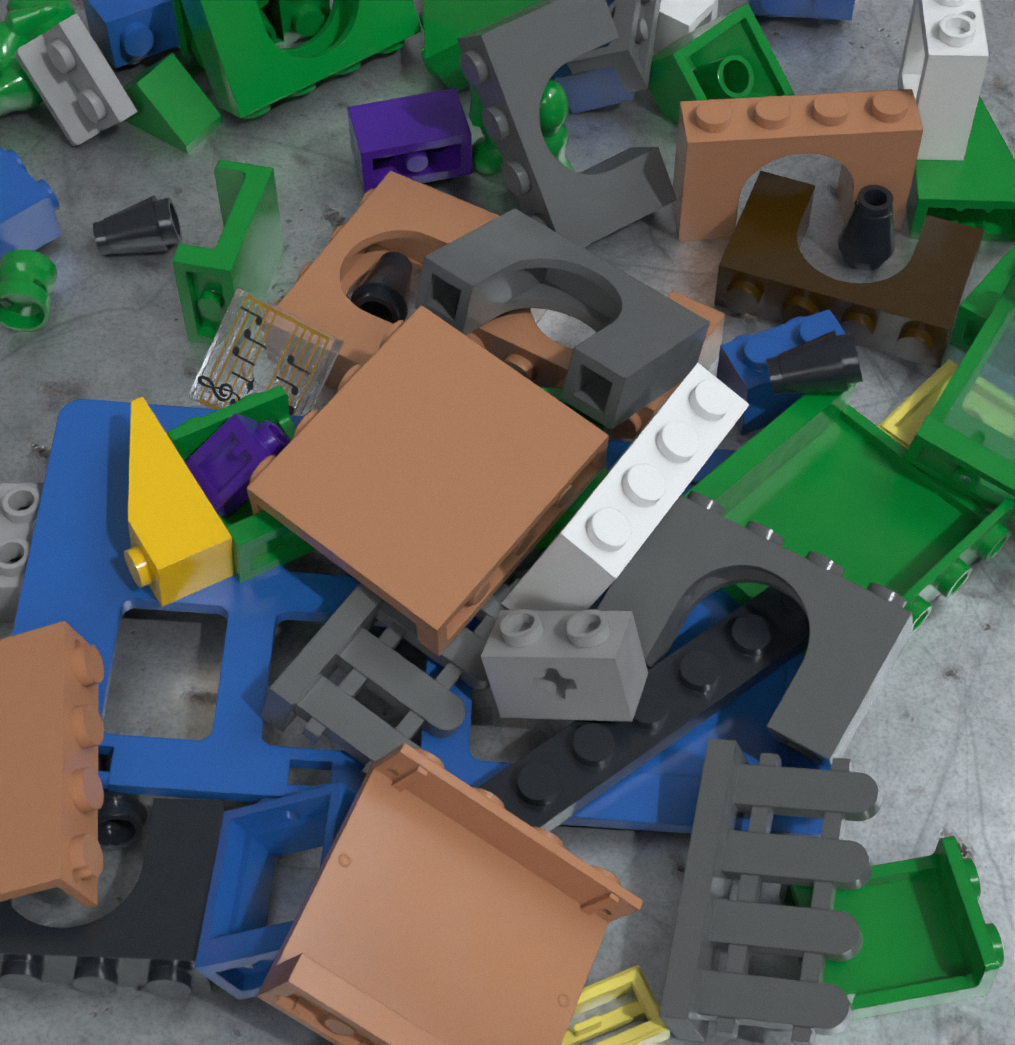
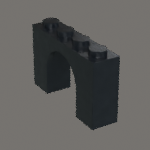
[0,798,227,997]

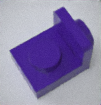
[185,413,291,517]

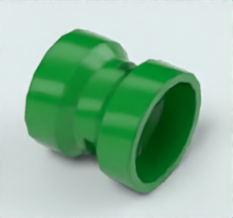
[0,249,58,332]

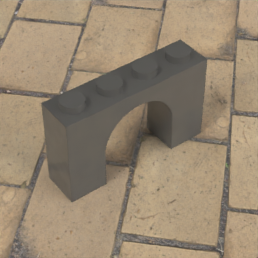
[457,0,677,248]
[414,208,710,430]
[597,491,913,770]

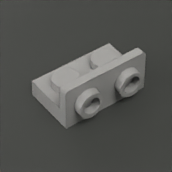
[15,13,138,146]

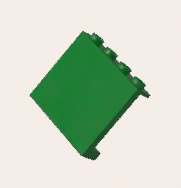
[683,383,1015,656]

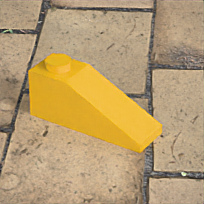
[124,396,234,607]

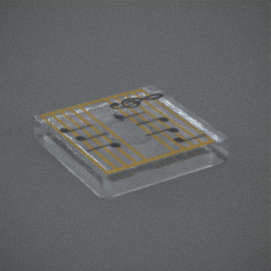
[187,287,344,416]

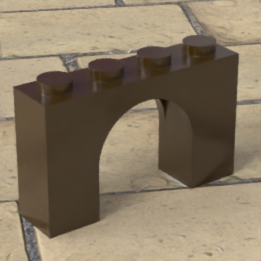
[714,171,984,368]

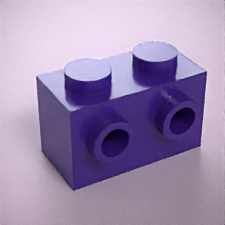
[347,88,473,194]

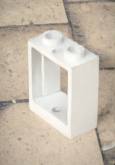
[897,0,989,161]

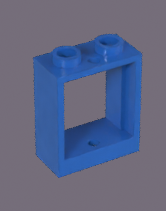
[194,782,356,1000]

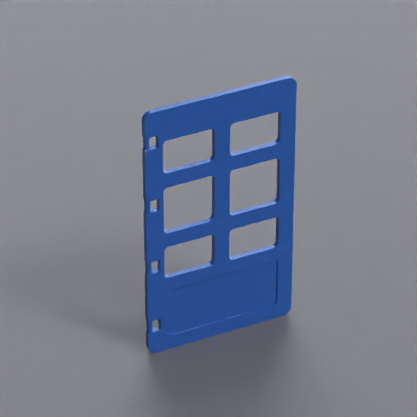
[12,399,829,838]

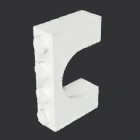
[502,363,749,610]

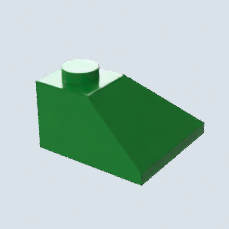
[648,3,795,125]

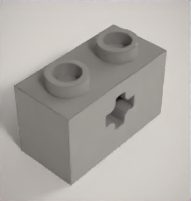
[481,609,648,721]

